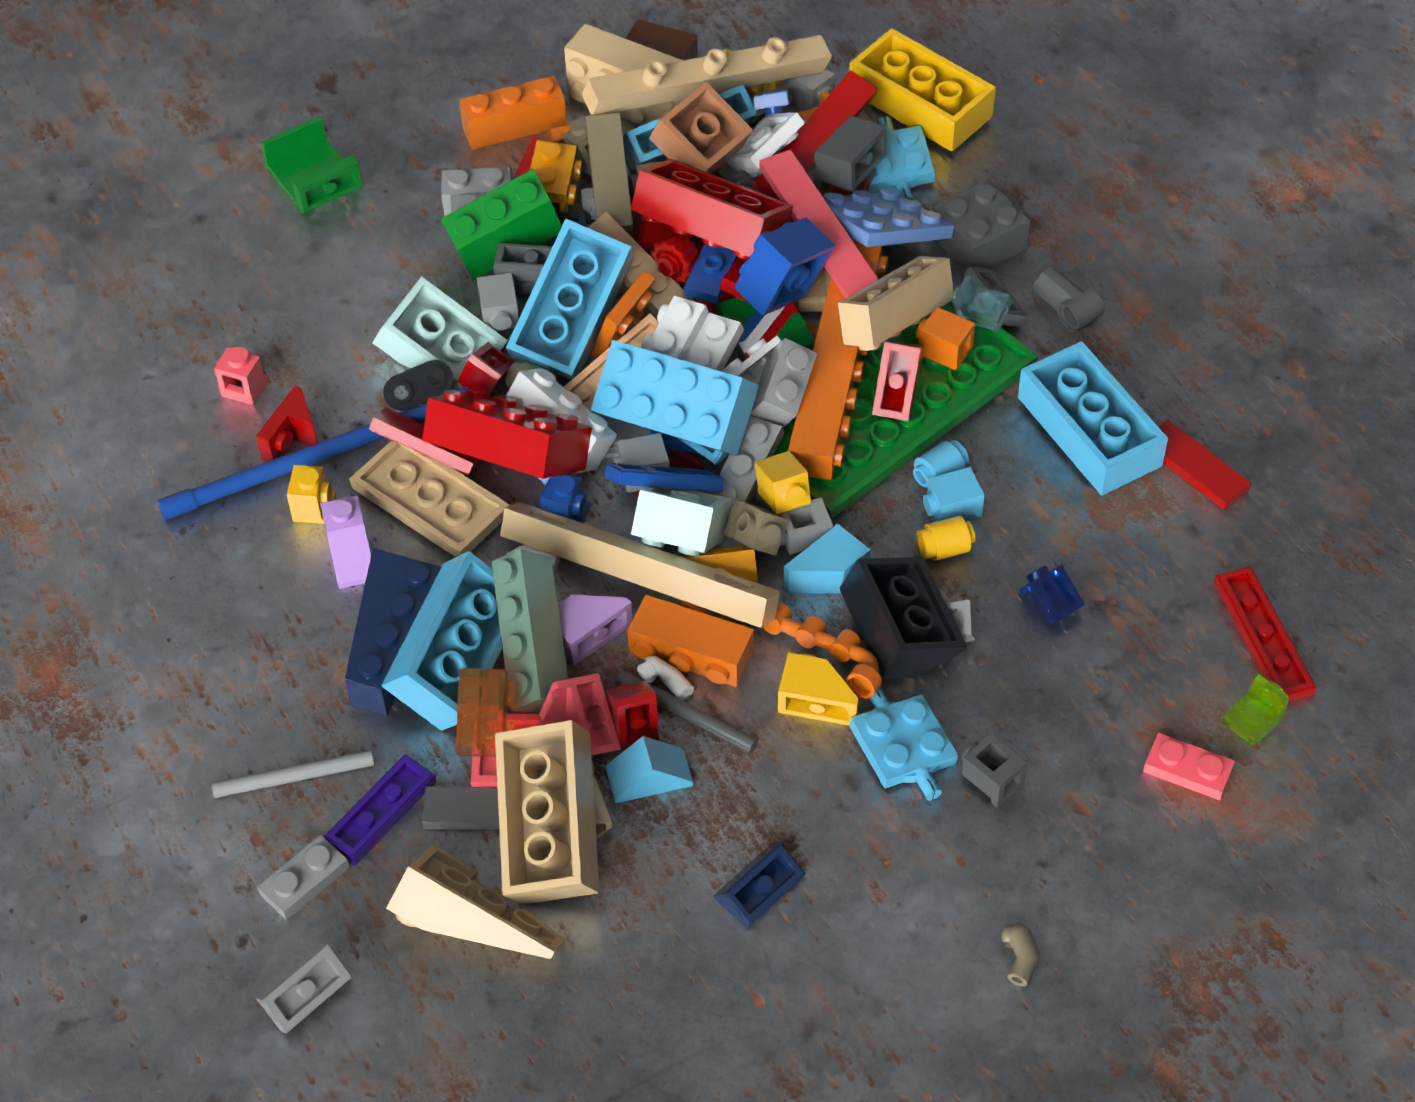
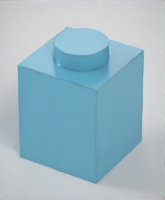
[923,467,984,522]

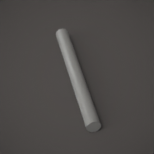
[212,750,374,798]

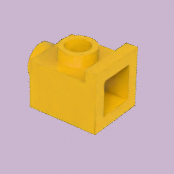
[287,465,336,524]

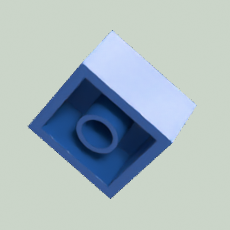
[734,217,836,316]

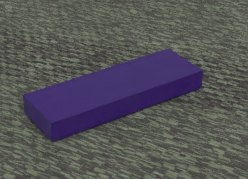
[324,754,436,866]

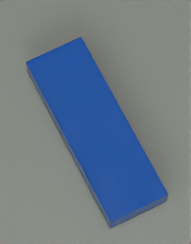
[605,462,724,492]

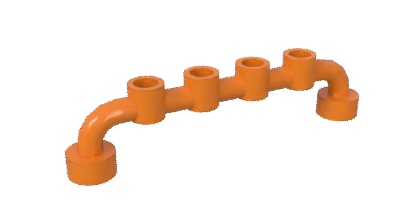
[678,600,882,699]

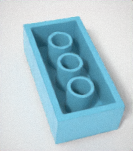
[506,219,634,382]
[590,340,759,456]
[1018,341,1168,496]
[381,551,503,731]

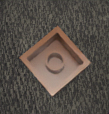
[649,82,754,174]

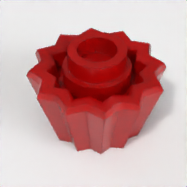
[650,235,699,284]

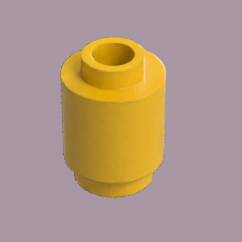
[916,515,976,561]

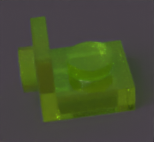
[1222,674,1289,747]

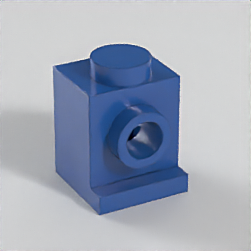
[540,474,591,523]

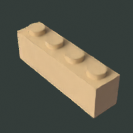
[838,256,954,351]

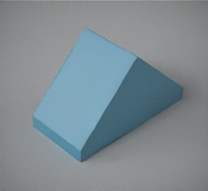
[605,736,693,803]

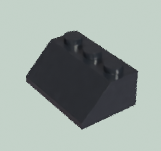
[839,557,967,679]

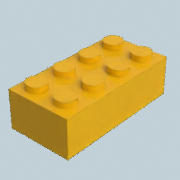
[850,28,996,152]

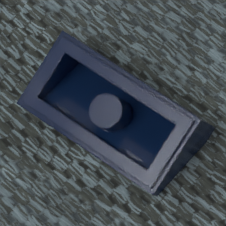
[713,842,806,927]

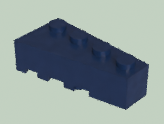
[345,548,441,716]

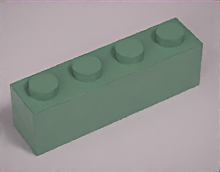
[491,549,568,714]

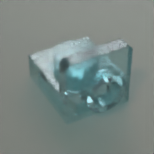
[952,275,1012,331]

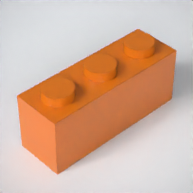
[459,75,567,150]
[627,594,754,687]

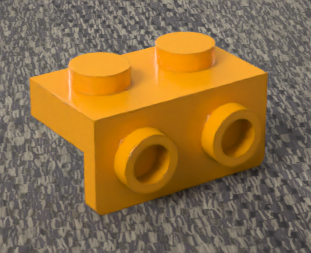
[530,140,583,213]

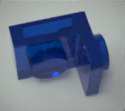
[1019,565,1085,625]

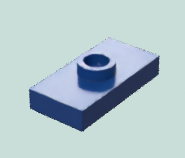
[684,244,738,304]

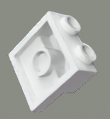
[727,112,805,180]
[641,296,744,371]

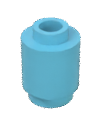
[913,440,969,488]

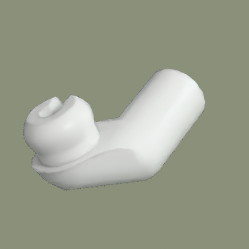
[637,656,694,701]

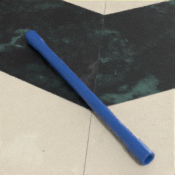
[157,386,469,521]

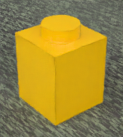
[755,451,811,515]

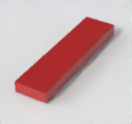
[1214,566,1317,705]

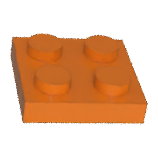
[591,271,656,358]

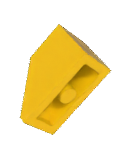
[778,652,858,726]

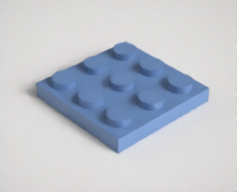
[823,188,954,247]

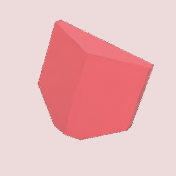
[538,673,621,757]

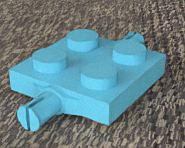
[865,116,935,200]
[849,686,958,801]

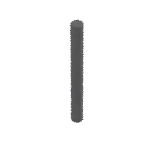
[615,670,758,753]

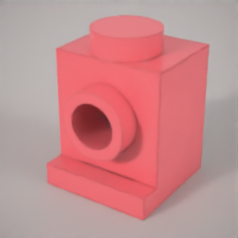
[214,347,269,405]

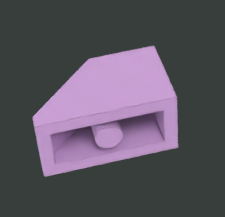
[320,495,371,589]
[558,595,633,666]

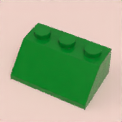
[439,169,562,281]

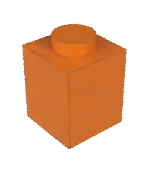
[916,307,975,370]

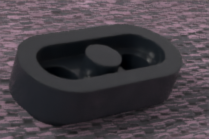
[383,360,453,411]

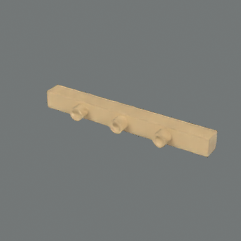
[582,35,832,115]
[500,502,780,628]

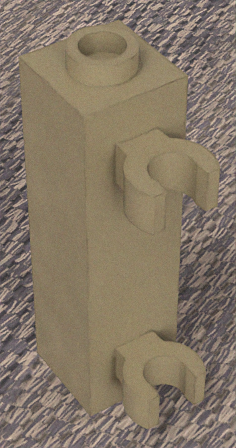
[586,113,633,238]

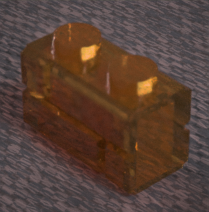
[455,668,517,757]

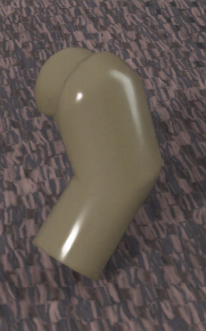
[1001,923,1040,987]

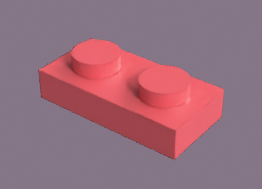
[1143,733,1235,800]

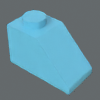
[783,524,871,594]

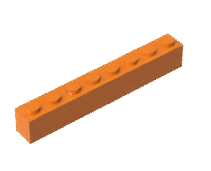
[788,237,888,481]

